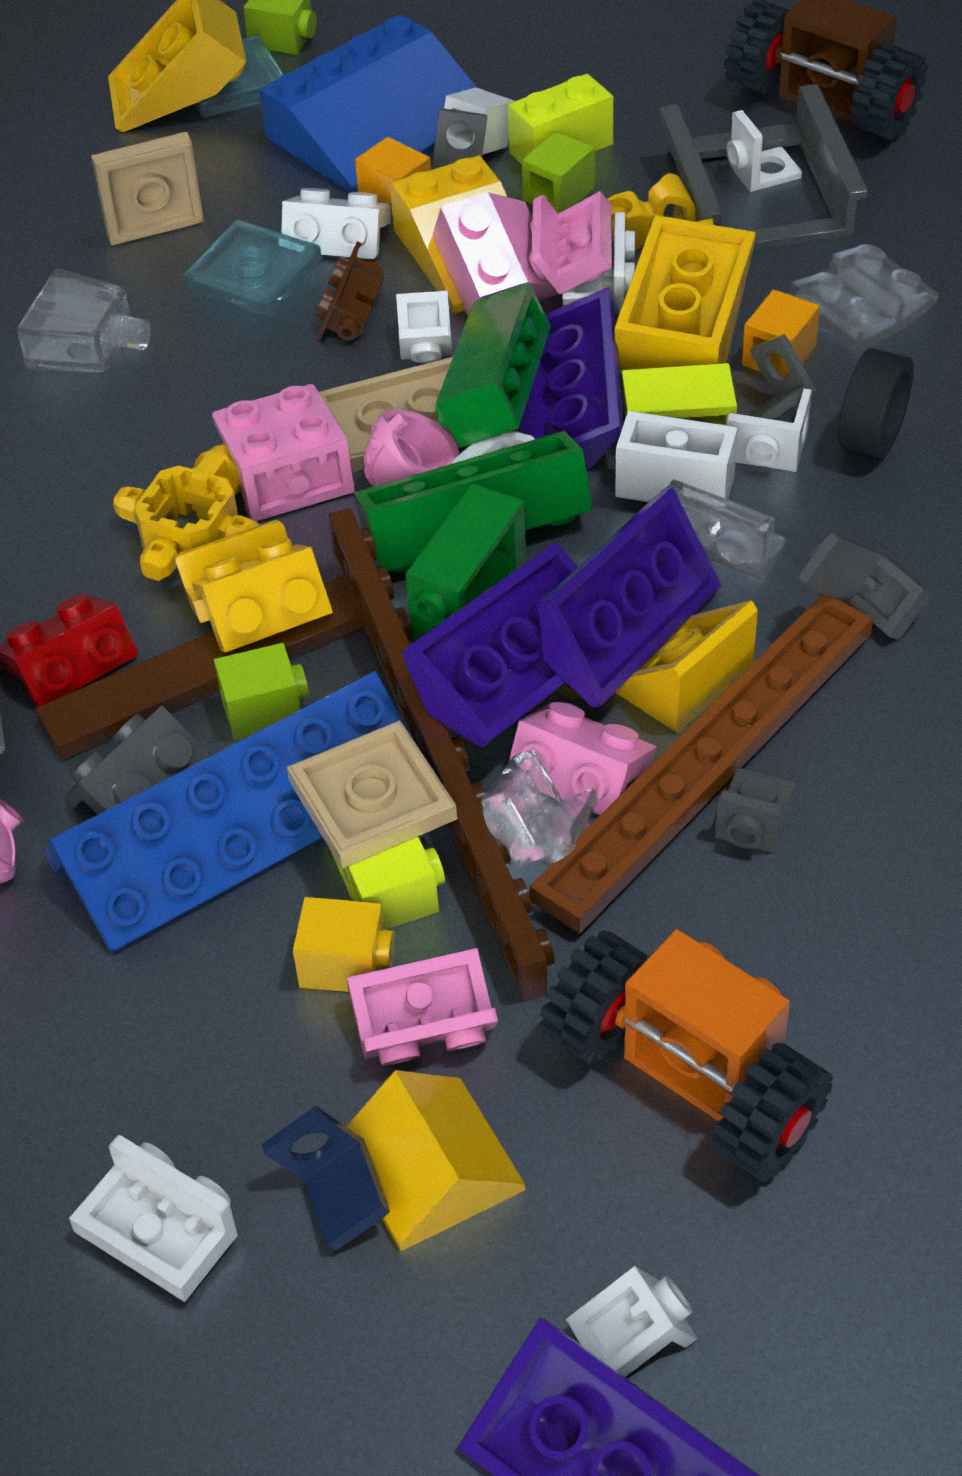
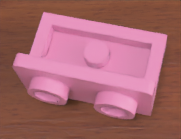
[529,191,612,294]
[506,702,657,815]
[347,948,499,1066]

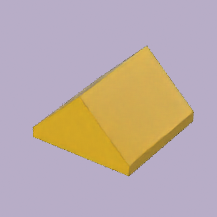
[615,600,758,734]
[346,1070,525,1252]

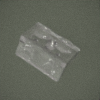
[666,479,786,581]
[481,747,600,868]

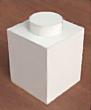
[444,88,515,155]

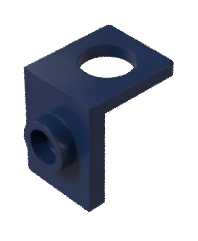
[262,1106,390,1250]

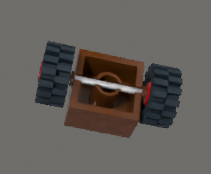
[724,0,927,140]

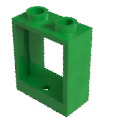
[406,483,526,643]

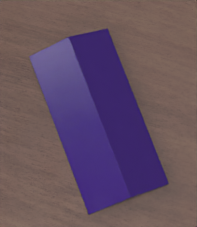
[520,287,623,471]
[538,486,722,708]
[401,542,578,748]
[457,1317,760,1476]

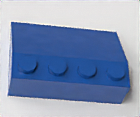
[259,14,477,193]

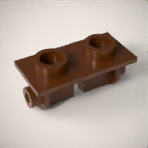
[314,241,384,341]

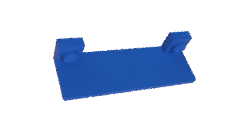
[43,671,420,951]

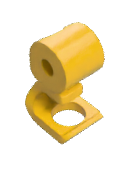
[607,173,697,251]

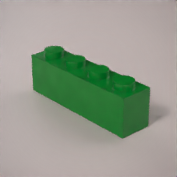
[435,282,551,448]
[354,431,593,573]

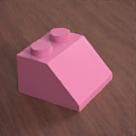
[432,192,559,316]

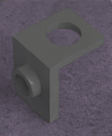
[432,108,488,167]
[746,334,816,422]

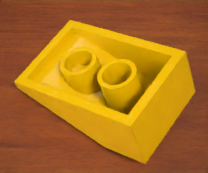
[108,0,247,133]
[390,155,507,314]
[614,215,756,372]

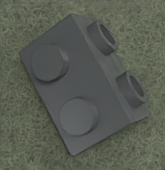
[66,706,212,814]

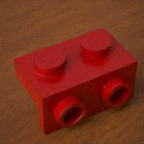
[0,594,138,707]

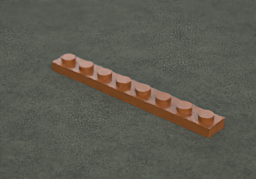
[529,594,873,934]

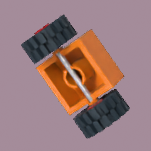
[540,929,833,1182]

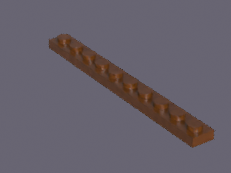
[329,508,555,1002]

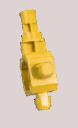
[113,442,260,581]

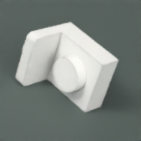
[565,1266,697,1377]

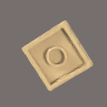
[91,132,204,246]
[287,720,457,869]

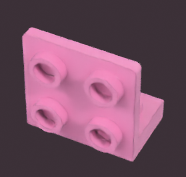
[212,384,355,521]

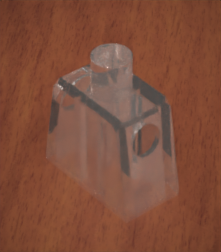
[16,268,151,373]

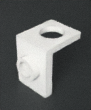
[726,110,802,192]
[726,389,812,472]

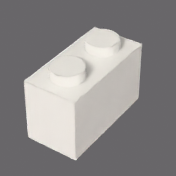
[615,411,738,514]

